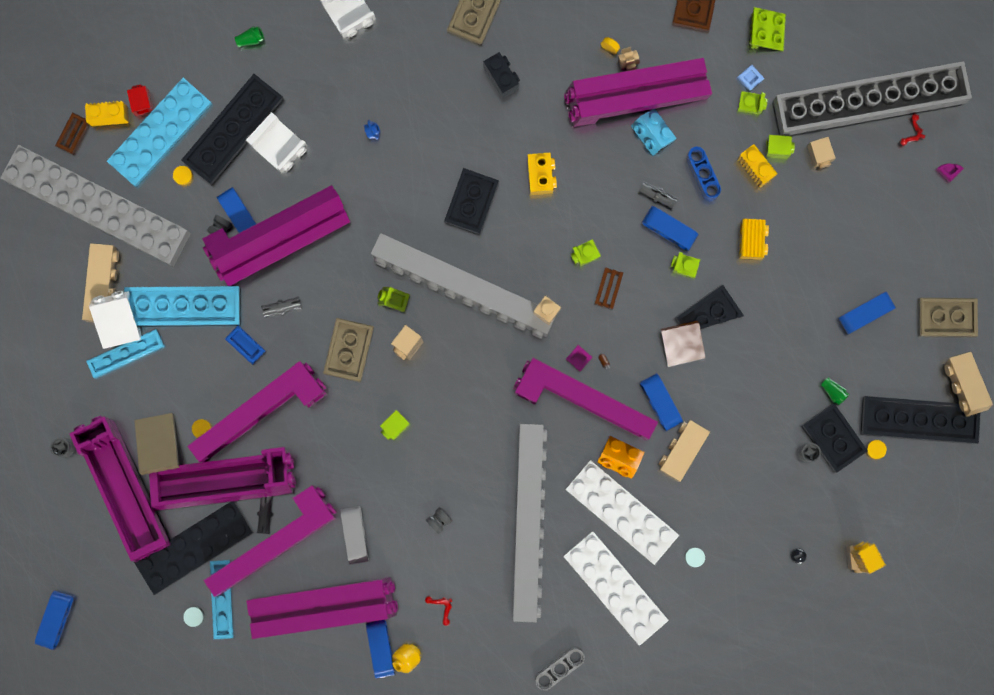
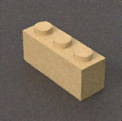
[391,325,424,360]
[945,352,993,417]
[658,420,710,482]

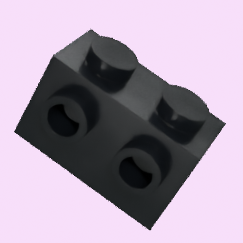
[483,52,520,98]

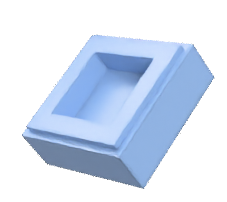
[737,65,764,92]

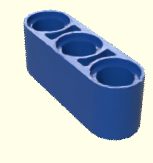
[686,146,721,201]
[217,187,256,233]
[642,206,699,251]
[838,291,896,334]
[640,373,683,431]
[35,590,73,650]
[366,619,395,679]

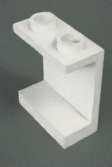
[320,0,375,39]
[246,112,307,173]
[89,291,142,349]

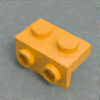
[598,436,645,479]

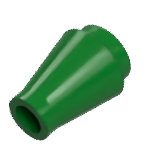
[235,26,264,47]
[821,377,850,405]

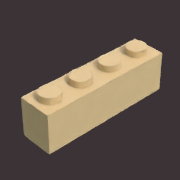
[82,244,119,322]

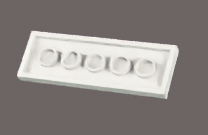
[565,460,679,565]
[563,531,669,646]

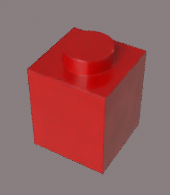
[127,85,153,116]

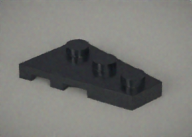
[675,285,744,329]

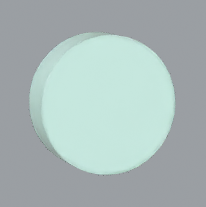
[685,548,705,567]
[184,607,204,627]

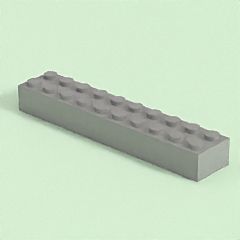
[773,61,972,136]
[1,145,191,267]
[371,233,556,339]
[513,424,547,622]

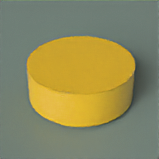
[601,37,620,55]
[173,166,193,185]
[192,419,212,438]
[866,440,887,459]

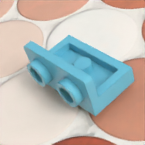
[631,109,677,155]

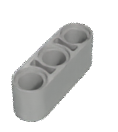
[341,506,369,564]
[535,647,584,690]

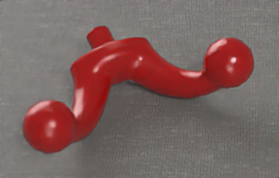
[900,114,926,145]
[425,596,452,626]

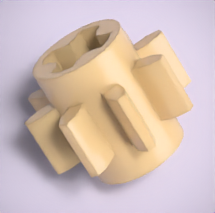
[618,47,640,71]

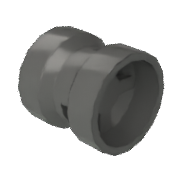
[207,215,232,234]
[50,438,74,457]
[799,443,821,463]
[426,507,452,534]

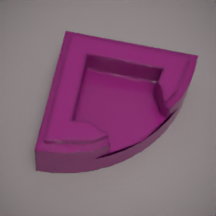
[936,163,964,183]

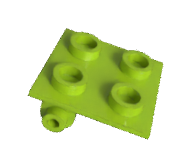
[749,7,786,51]

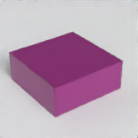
[565,345,592,372]

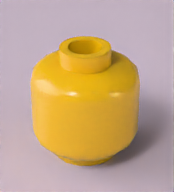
[392,644,421,673]

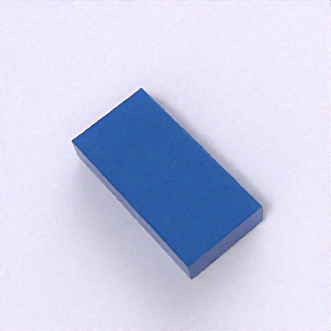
[225,325,266,365]

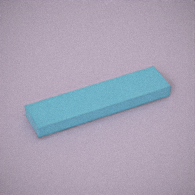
[86,329,165,379]
[210,560,234,639]

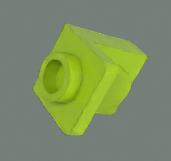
[738,91,768,115]
[570,239,601,267]
[671,252,700,279]
[377,287,410,312]

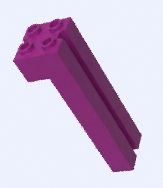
[564,58,712,127]
[202,185,350,287]
[513,358,658,441]
[187,361,327,462]
[69,416,171,562]
[149,447,296,511]
[203,485,337,597]
[246,577,398,639]

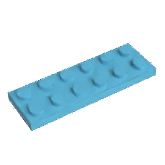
[107,78,212,187]
[124,286,240,326]

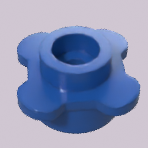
[364,120,380,140]

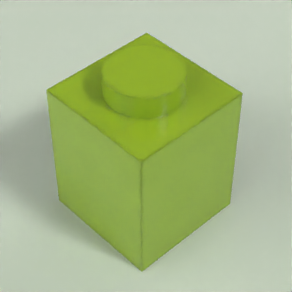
[765,135,795,159]
[380,410,411,440]

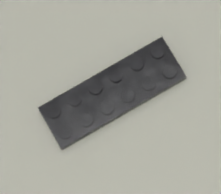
[181,73,284,185]
[862,396,981,444]
[134,501,254,595]

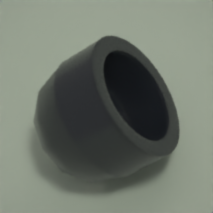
[790,548,807,564]

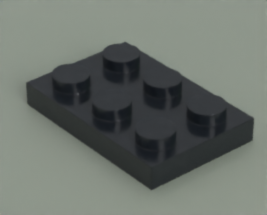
[444,168,499,235]
[802,403,868,473]

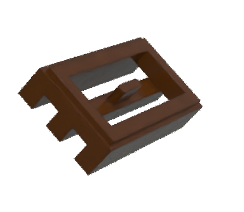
[55,112,89,155]
[595,267,624,310]

